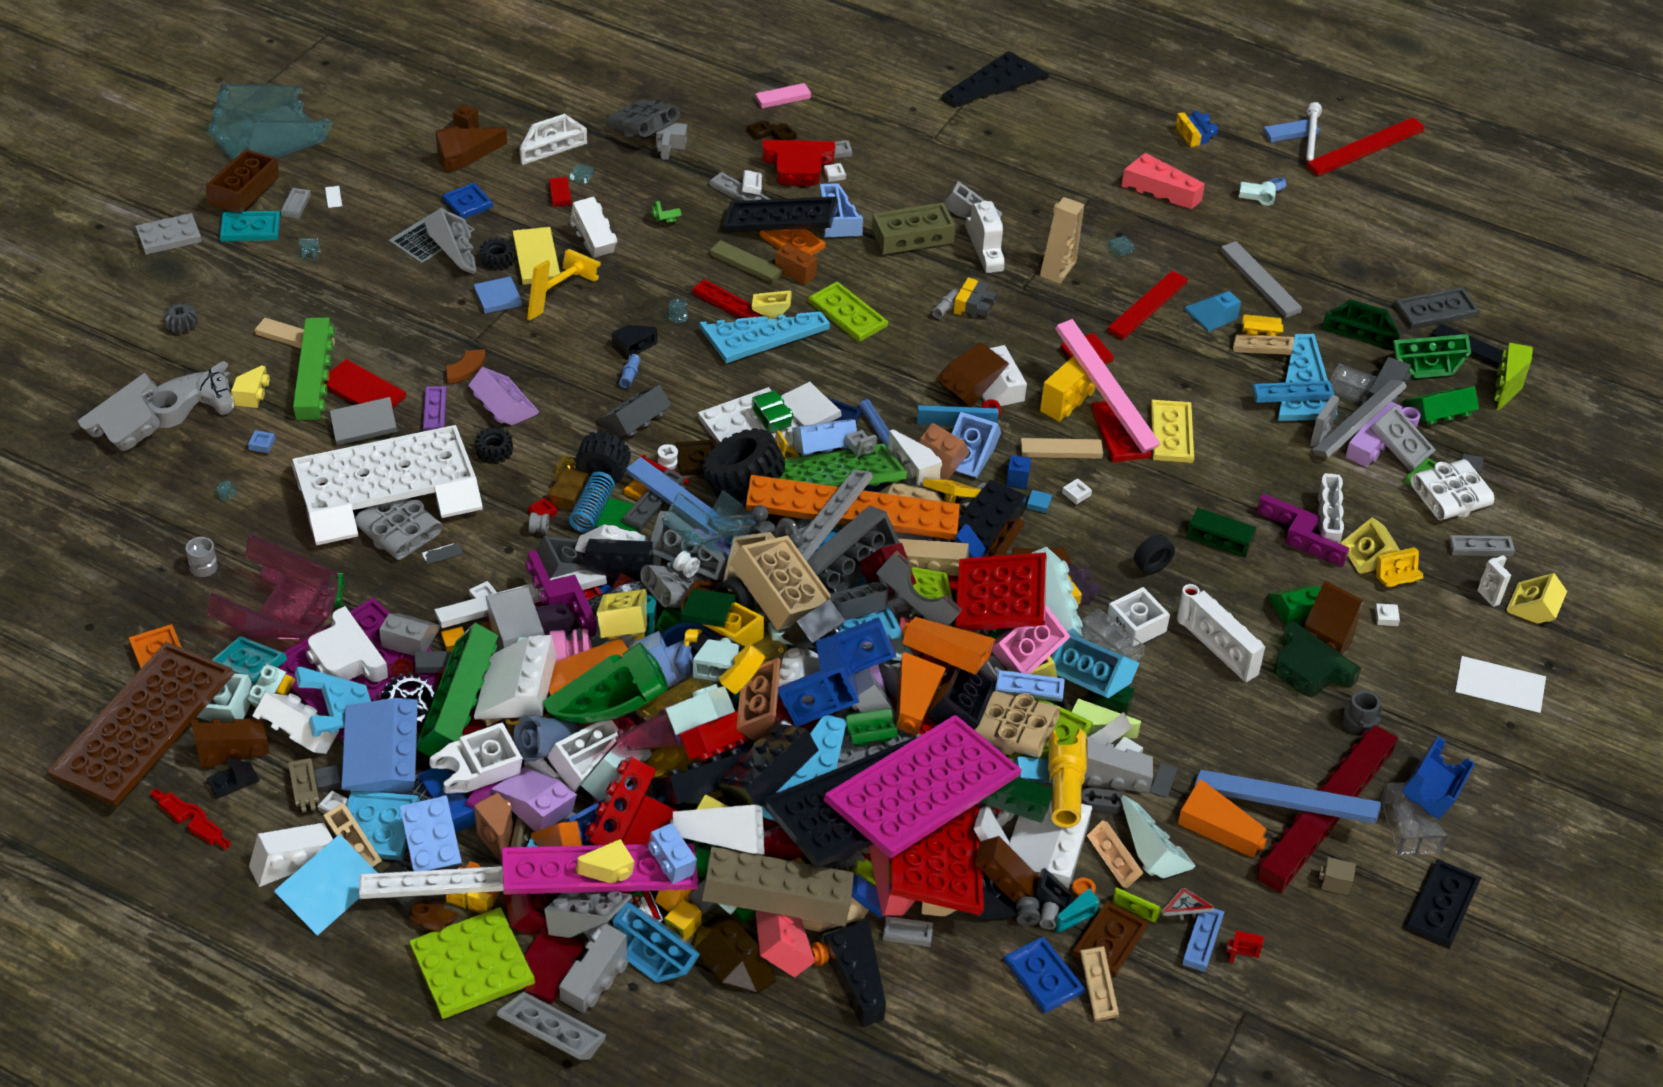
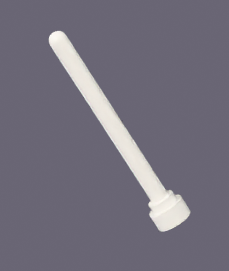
[1306,102,1322,161]

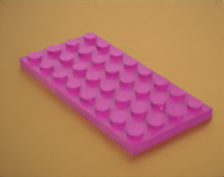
[824,715,1022,859]

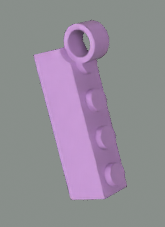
[1346,402,1421,467]

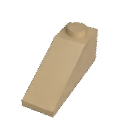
[323,802,382,867]

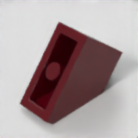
[760,826,804,861]

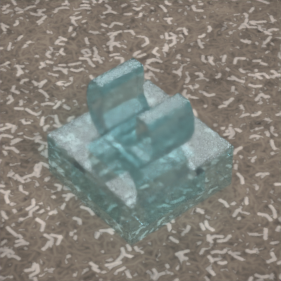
[299,239,321,259]

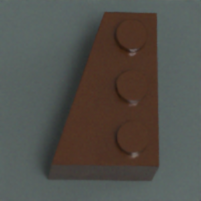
[191,719,270,769]

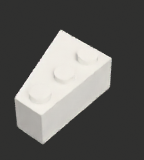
[253,692,339,754]
[249,823,333,887]

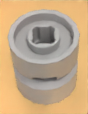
[185,537,218,577]

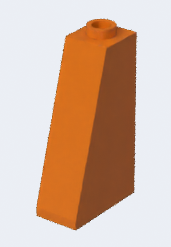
[902,617,995,675]
[895,652,946,736]
[1178,779,1267,858]

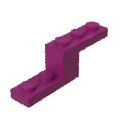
[1256,494,1350,567]
[525,550,597,637]

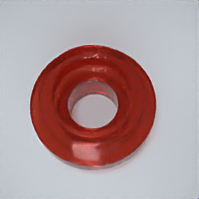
[391,658,414,678]

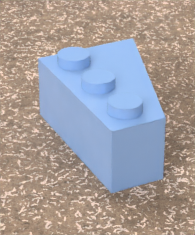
[820,184,863,237]
[792,419,857,456]

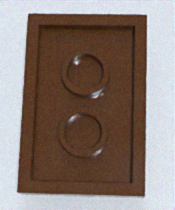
[1072,901,1149,978]

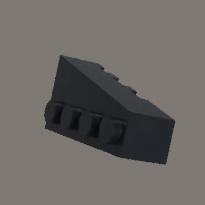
[650,747,749,805]
[824,920,886,1028]

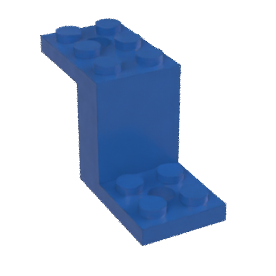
[778,617,896,727]

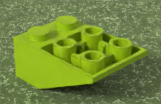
[1494,343,1533,410]

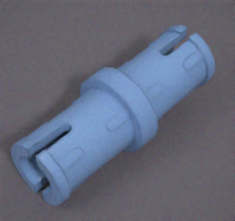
[619,354,641,389]

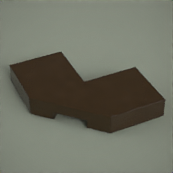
[747,120,797,140]

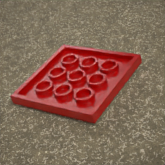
[956,552,1047,631]

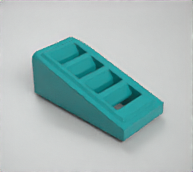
[1055,888,1099,933]

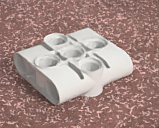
[1411,459,1494,520]

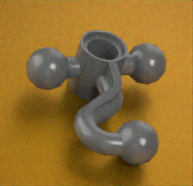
[748,505,804,548]

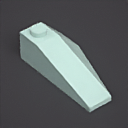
[1121,795,1195,878]

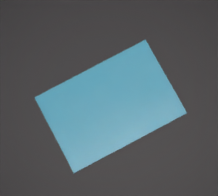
[274,834,377,936]

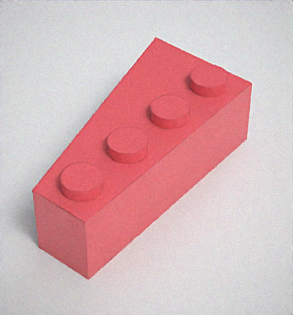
[1122,153,1205,209]
[755,910,815,978]

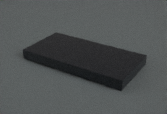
[1405,859,1482,949]

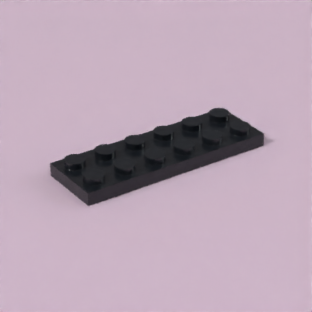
[722,197,838,232]

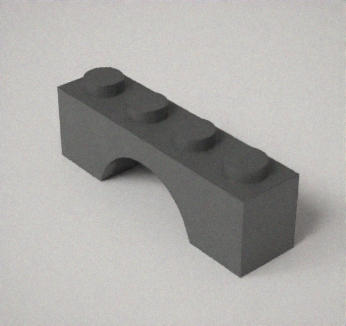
[876,551,962,626]

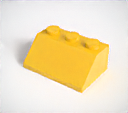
[702,591,764,647]

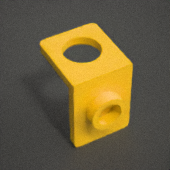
[775,431,800,459]

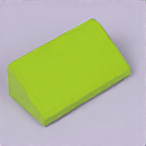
[1112,887,1162,923]

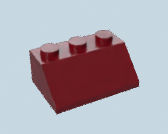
[504,893,559,935]

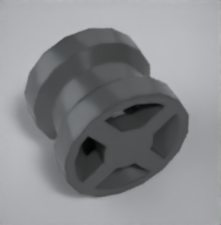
[1016,897,1040,926]

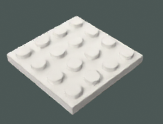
[698,387,799,447]

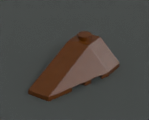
[436,126,507,173]

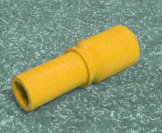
[1048,728,1087,828]

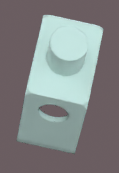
[693,637,739,682]

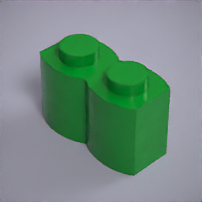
[752,390,793,433]

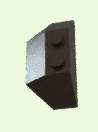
[694,915,776,994]

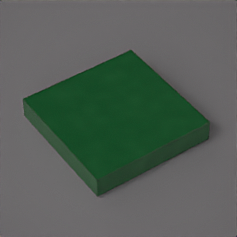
[681,588,736,627]

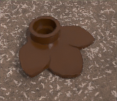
[409,900,458,931]

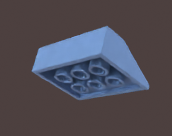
[341,698,418,794]

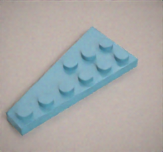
[699,312,830,363]
[1278,334,1338,421]

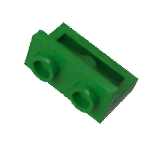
[846,708,898,746]

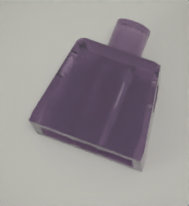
[535,603,579,637]

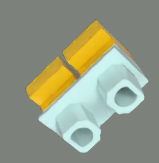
[248,664,295,708]

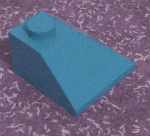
[1184,291,1241,332]

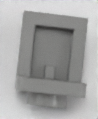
[844,430,877,457]

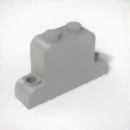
[78,373,160,451]

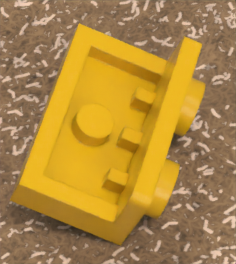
[1241,315,1283,336]
[1376,547,1424,587]

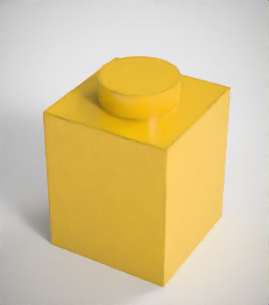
[665,899,701,941]

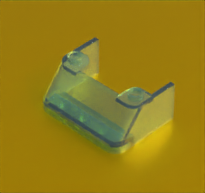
[663,491,757,547]

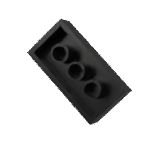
[950,479,1027,554]
[927,665,996,730]
[716,723,819,807]

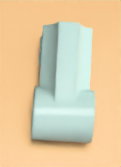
[1239,182,1276,206]

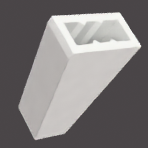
[670,805,764,855]

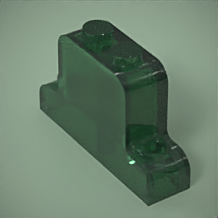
[1274,620,1361,697]

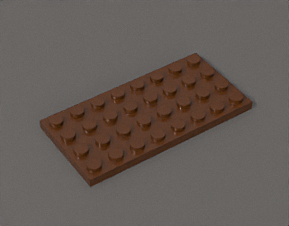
[47,642,234,807]

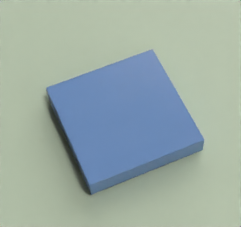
[474,276,522,314]

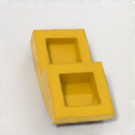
[719,643,765,695]

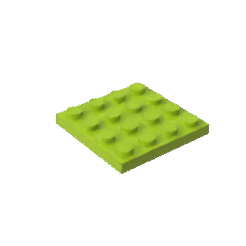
[409,907,535,1019]

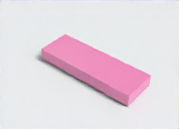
[755,83,811,109]

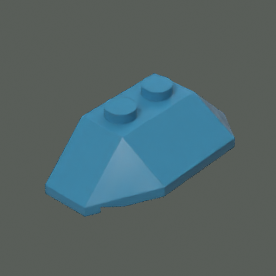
[613,902,700,983]

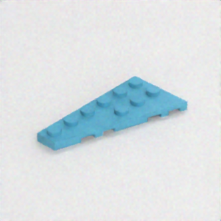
[762,715,847,821]

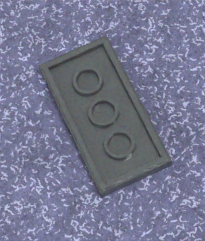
[1394,287,1480,329]

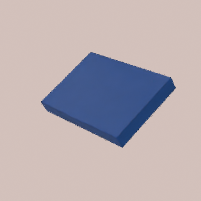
[1003,936,1085,1014]

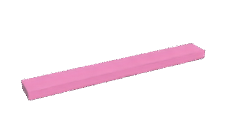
[1055,319,1161,453]

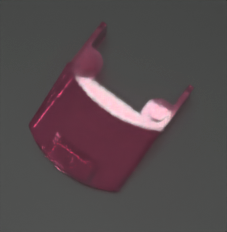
[207,534,338,640]

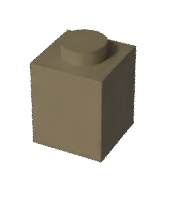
[1318,857,1356,896]

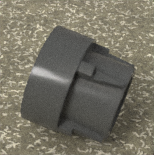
[1341,690,1383,736]

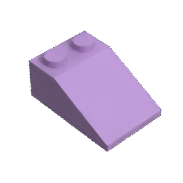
[491,767,576,832]

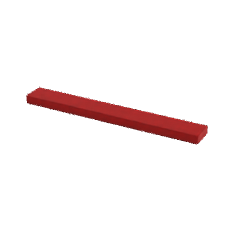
[1306,117,1425,176]

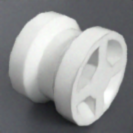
[658,444,678,470]
[673,551,700,578]

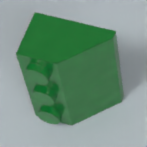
[1404,386,1479,425]

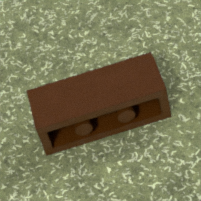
[975,836,1040,904]

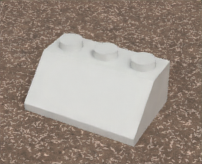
[981,345,1027,406]
[778,648,820,707]

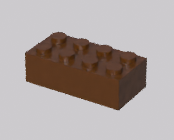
[206,149,279,213]

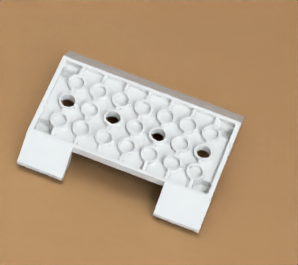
[291,425,483,545]

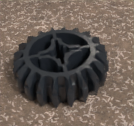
[381,672,436,732]

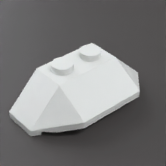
[520,114,587,165]
[575,524,661,566]

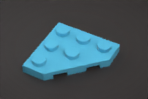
[346,790,420,861]

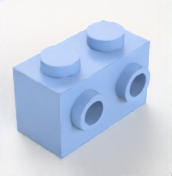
[648,823,697,884]

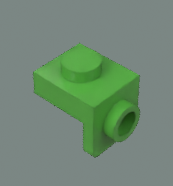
[651,201,681,223]

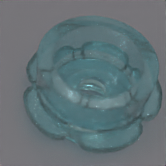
[217,480,236,500]

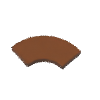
[446,349,486,384]

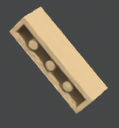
[898,539,969,576]

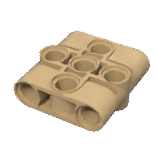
[975,691,1060,758]

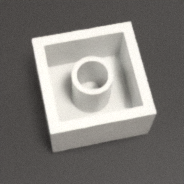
[1106,587,1170,648]

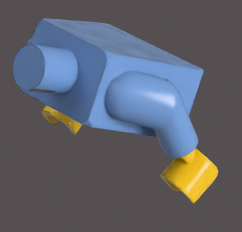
[664,629,703,690]

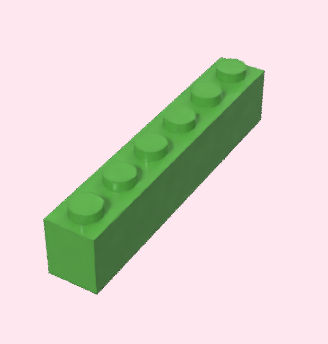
[293,318,335,420]

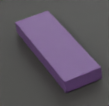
[423,386,447,432]

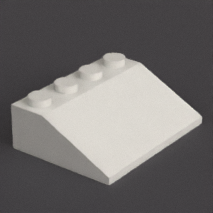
[474,635,557,719]
[1009,801,1092,889]

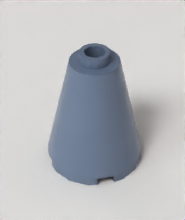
[514,715,580,762]

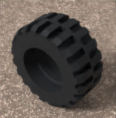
[703,428,786,502]

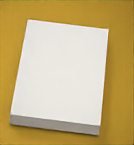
[781,382,842,426]

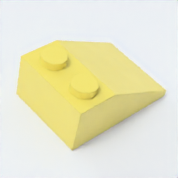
[597,589,647,640]

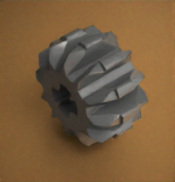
[163,302,198,334]

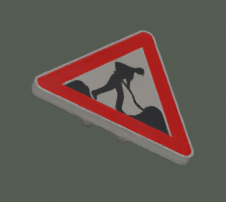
[1162,888,1214,920]

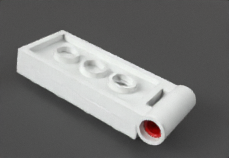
[1177,584,1265,683]

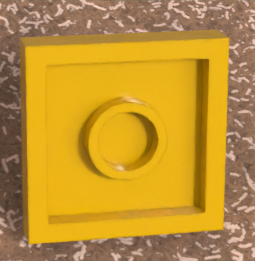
[923,478,981,503]

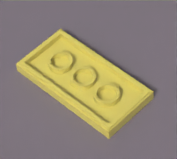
[513,227,560,285]
[1151,400,1194,463]

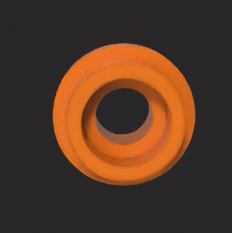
[811,942,829,966]

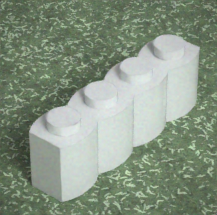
[1318,473,1344,544]

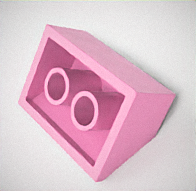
[992,605,1071,674]

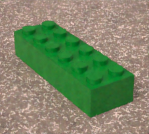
[416,623,498,761]

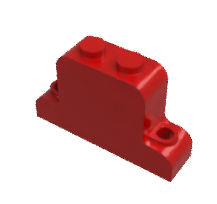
[762,140,835,186]

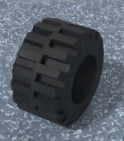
[574,431,631,486]

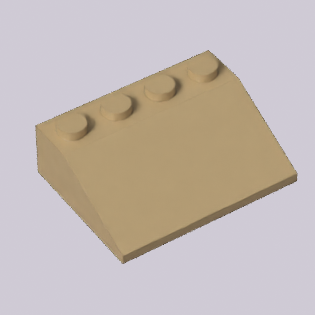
[729,535,831,631]

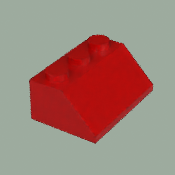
[622,795,677,845]

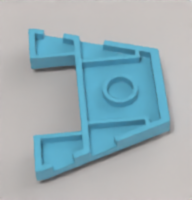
[295,667,371,737]

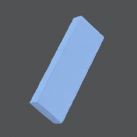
[995,670,1065,702]

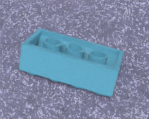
[1051,632,1140,698]

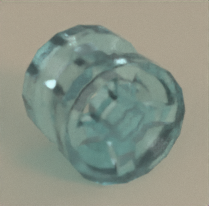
[669,299,688,323]

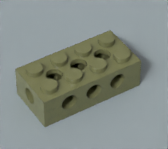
[872,202,956,254]

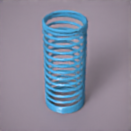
[569,472,615,533]

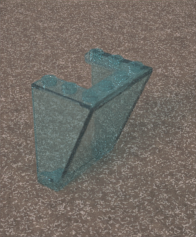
[209,84,332,160]

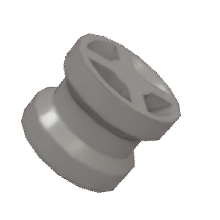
[529,512,549,535]

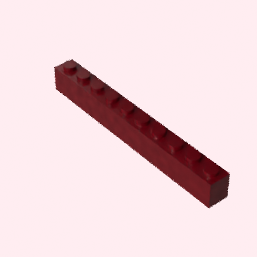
[1257,725,1398,894]

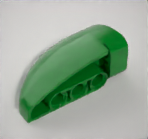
[543,642,668,723]

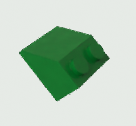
[1268,585,1321,627]

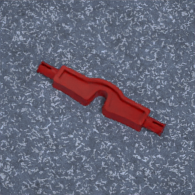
[151,788,231,850]

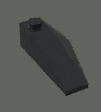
[966,871,1017,920]

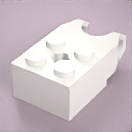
[430,722,522,793]

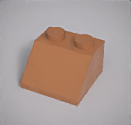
[919,423,969,480]
[474,793,514,865]

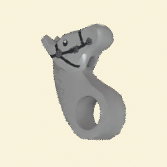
[149,361,234,428]

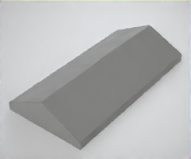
[497,992,606,1060]

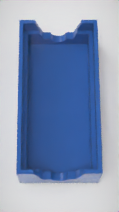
[1402,736,1475,819]

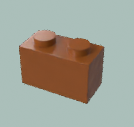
[775,243,817,285]

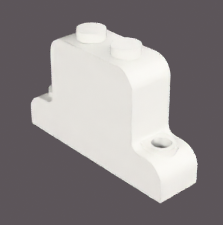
[965,201,1004,273]
[306,607,388,682]

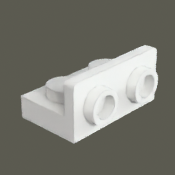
[1477,555,1511,607]

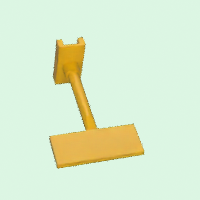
[527,249,601,320]

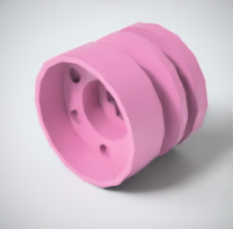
[550,629,592,662]

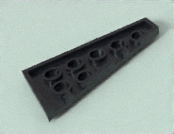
[941,51,1049,108]

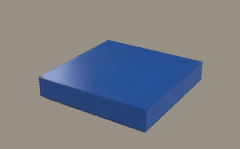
[442,183,493,219]

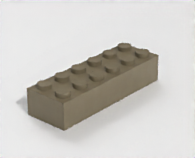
[702,847,854,926]

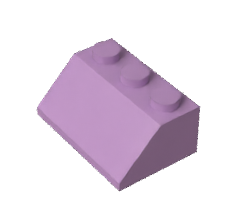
[469,367,539,425]

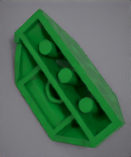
[1393,334,1471,379]

